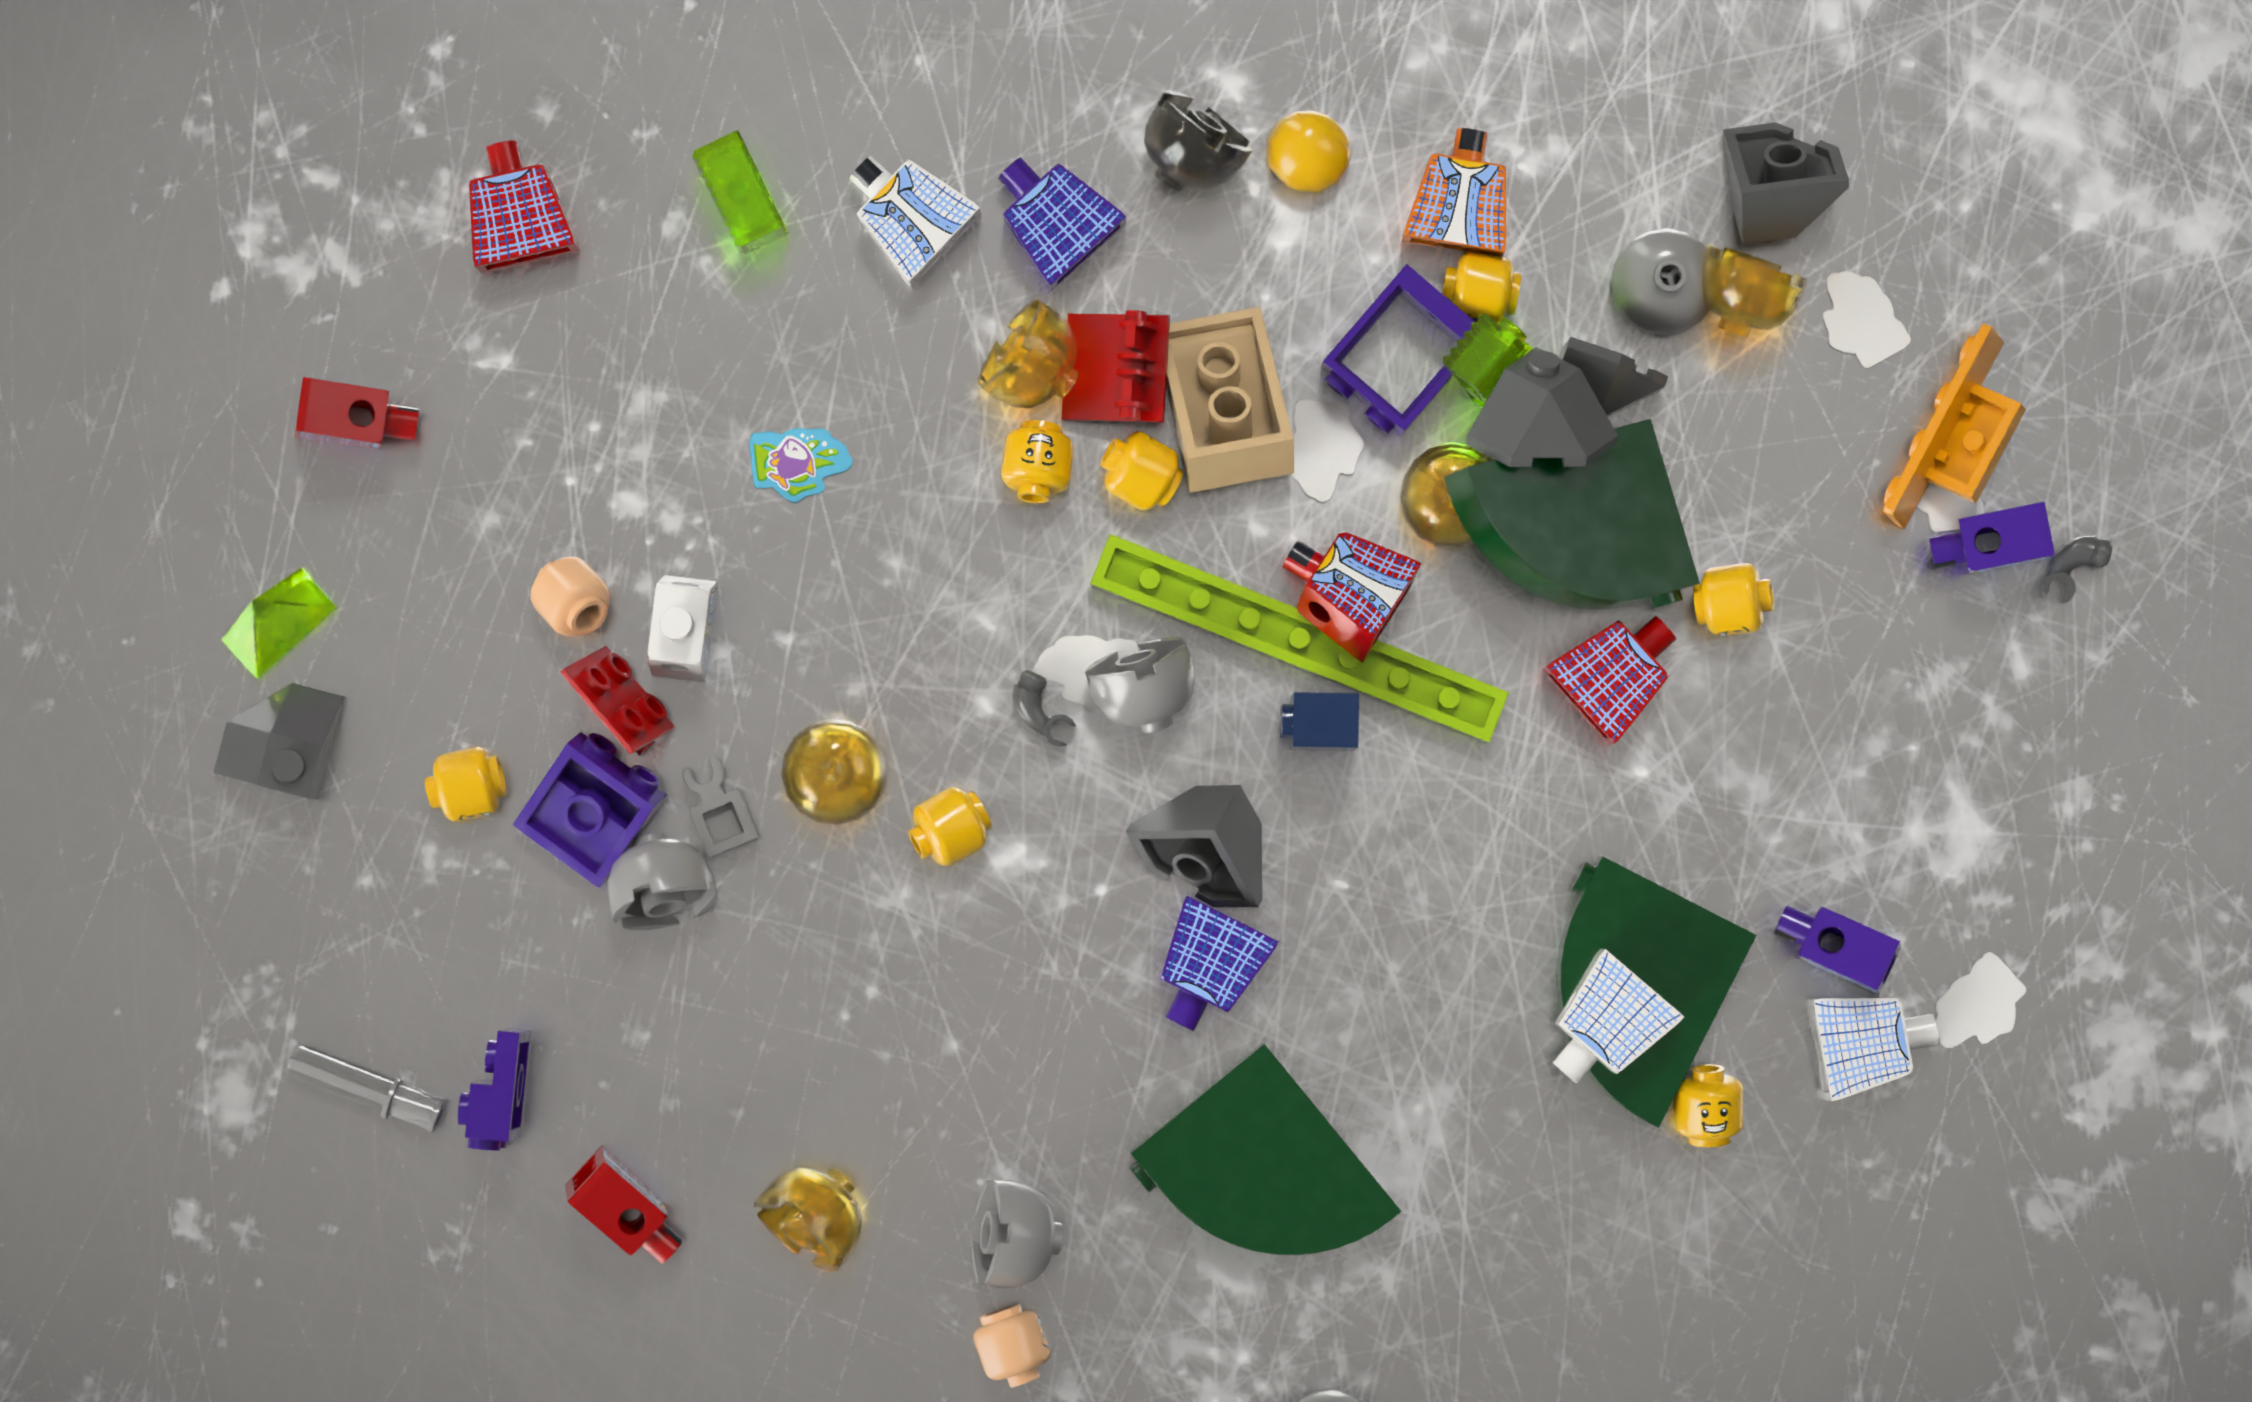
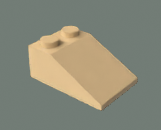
[1166,307,1294,493]

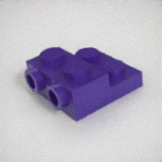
[512,732,667,888]
[458,1028,532,1151]

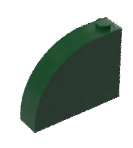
[1444,419,1700,610]
[1556,856,1757,1128]
[1129,1043,1402,1255]

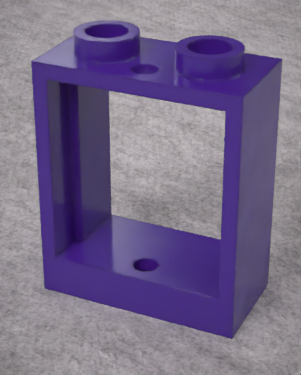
[1321,264,1488,436]

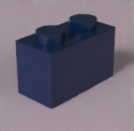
[1280,692,1359,751]

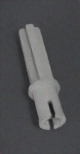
[287,1046,446,1133]

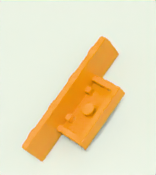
[1884,323,2026,529]

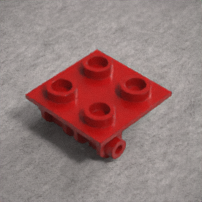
[1061,310,1170,422]
[560,646,675,756]

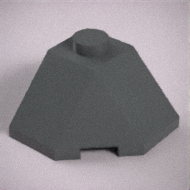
[1723,122,1849,244]
[1559,337,1668,417]
[1466,347,1618,467]
[213,683,345,800]
[1126,785,1262,907]

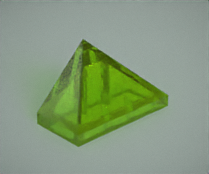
[221,568,338,679]

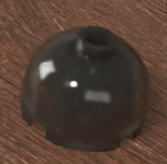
[1144,90,1253,191]

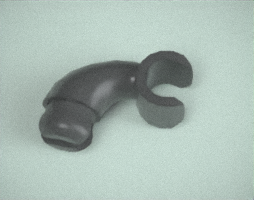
[2039,535,2113,603]
[1012,670,1076,747]

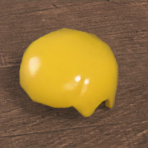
[1266,111,1351,193]

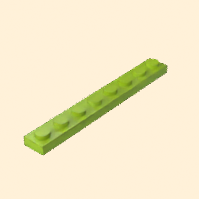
[1090,534,1509,743]

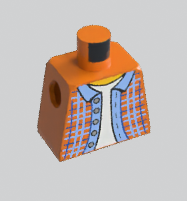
[1401,128,1506,256]

